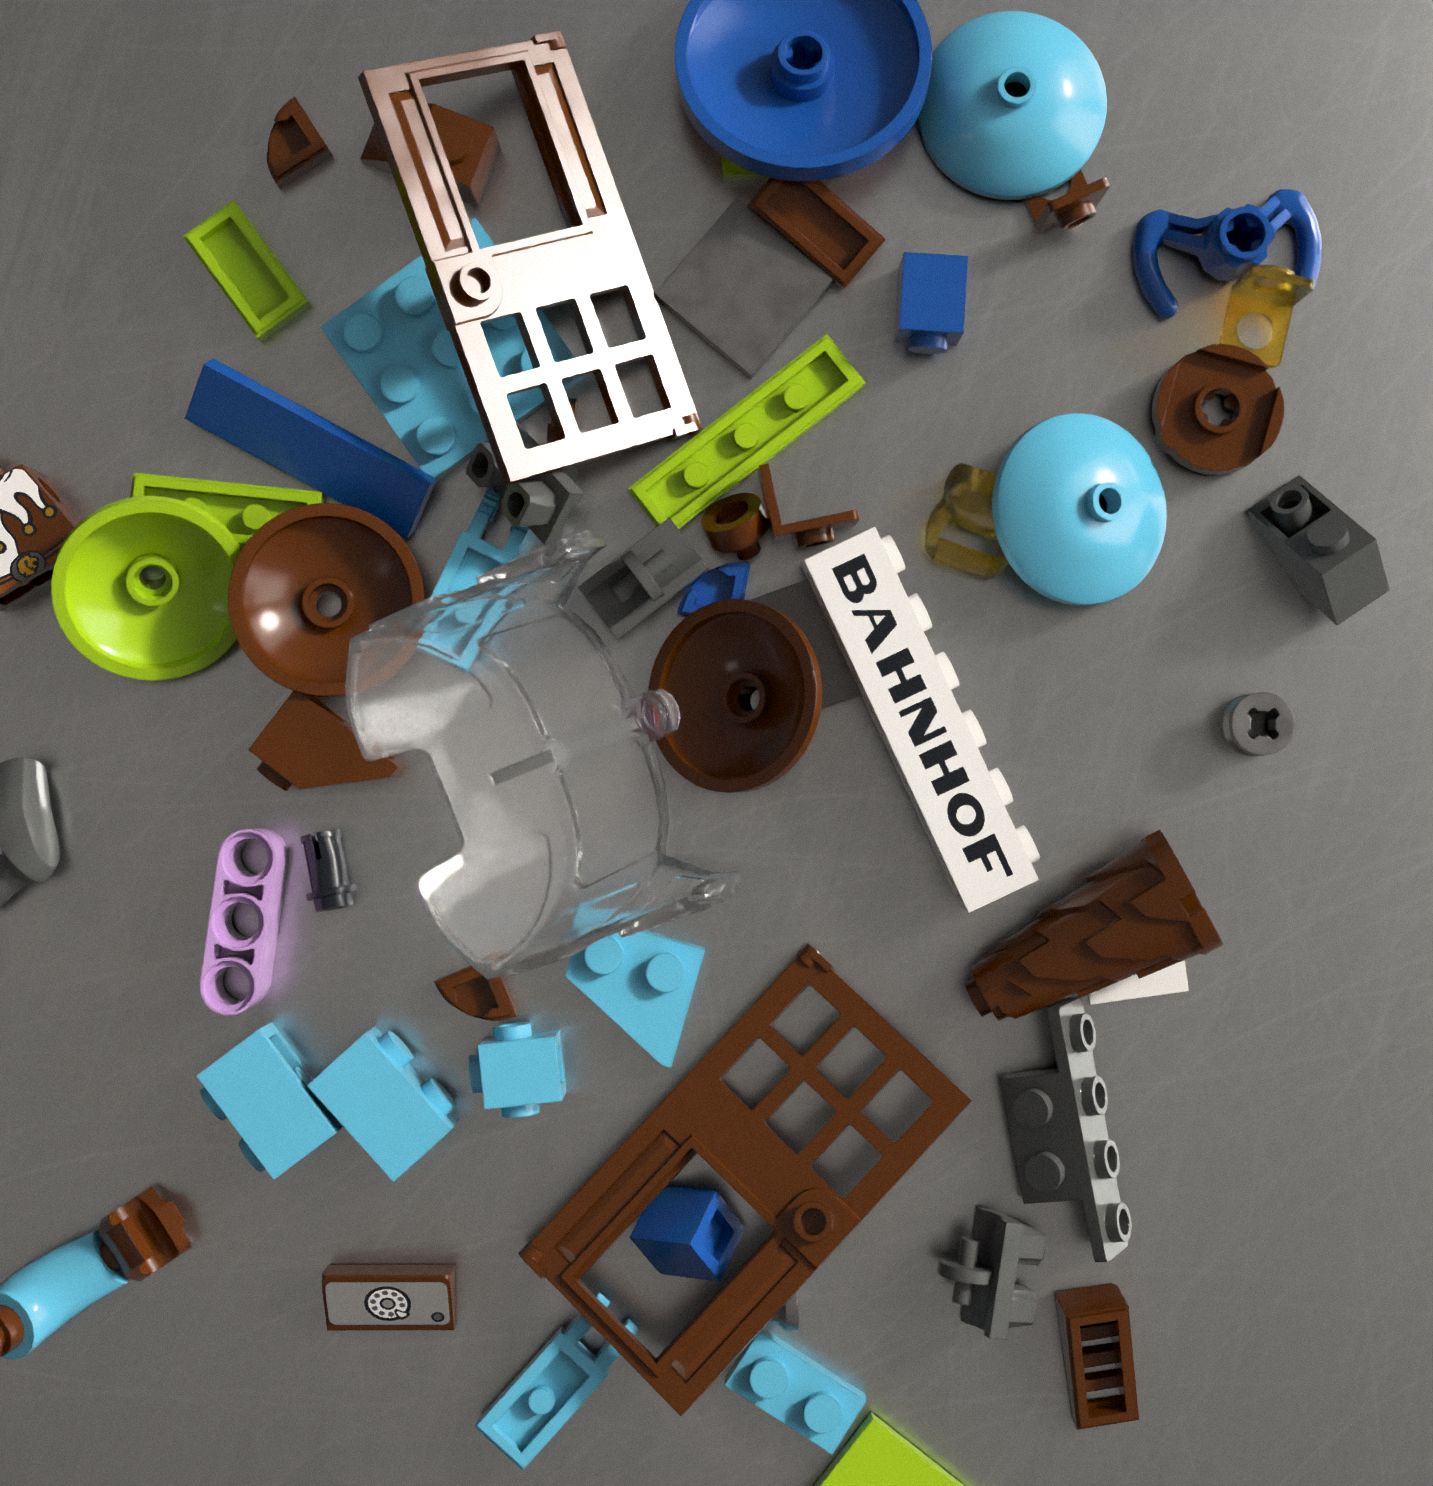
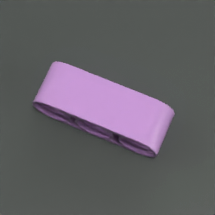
[200,828,289,1015]

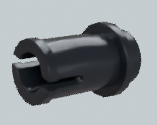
[300,829,358,912]

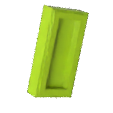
[182,199,312,342]

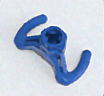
[1133,189,1322,318]

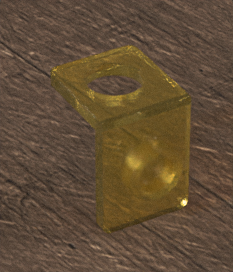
[1219,265,1315,368]

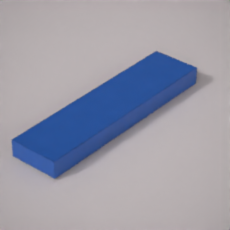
[184,359,437,538]

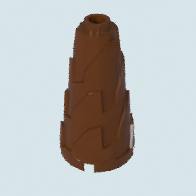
[964,830,1223,1021]

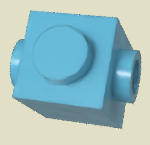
[469,1022,566,1118]

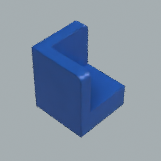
[629,1185,745,1282]

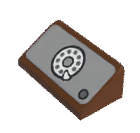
[322,1264,455,1331]

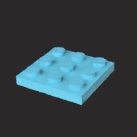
[320,218,586,483]

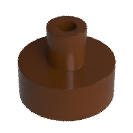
[701,493,770,560]

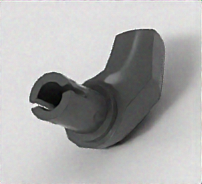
[0,757,60,907]

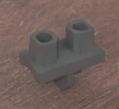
[466,423,584,545]
[578,517,709,639]
[937,1207,1047,1340]

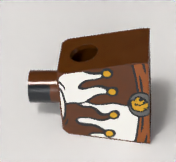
[0,464,81,611]

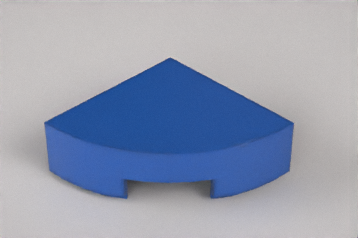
[677,562,750,617]

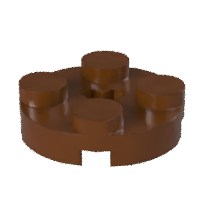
[1152,344,1284,475]

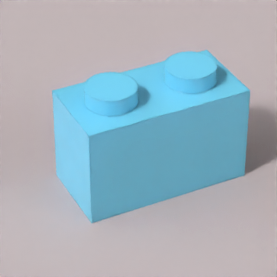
[197,1022,343,1180]
[307,1026,459,1182]

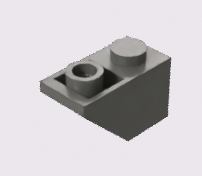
[1247,475,1390,625]

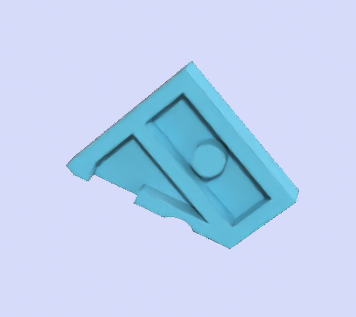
[565,913,705,1068]

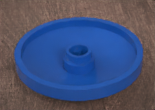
[675,0,932,181]

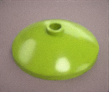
[51,496,242,681]

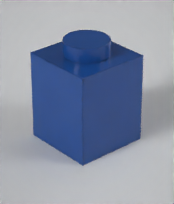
[894,252,968,354]

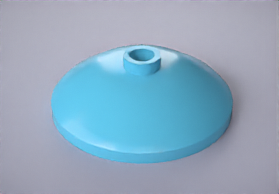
[917,11,1107,200]
[992,413,1167,605]

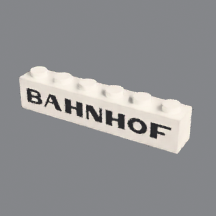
[800,527,1040,913]

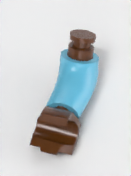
[0,1186,191,1360]

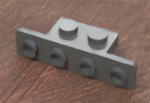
[1000,997,1132,1263]

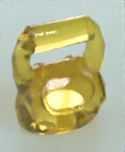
[925,462,1009,580]

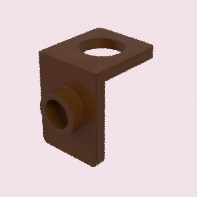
[1023,170,1110,233]
[758,463,859,548]

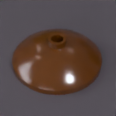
[228,503,425,697]
[648,599,822,793]

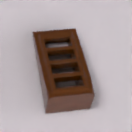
[1056,1283,1139,1430]

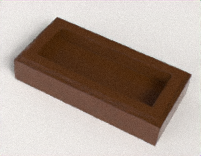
[747,177,886,289]

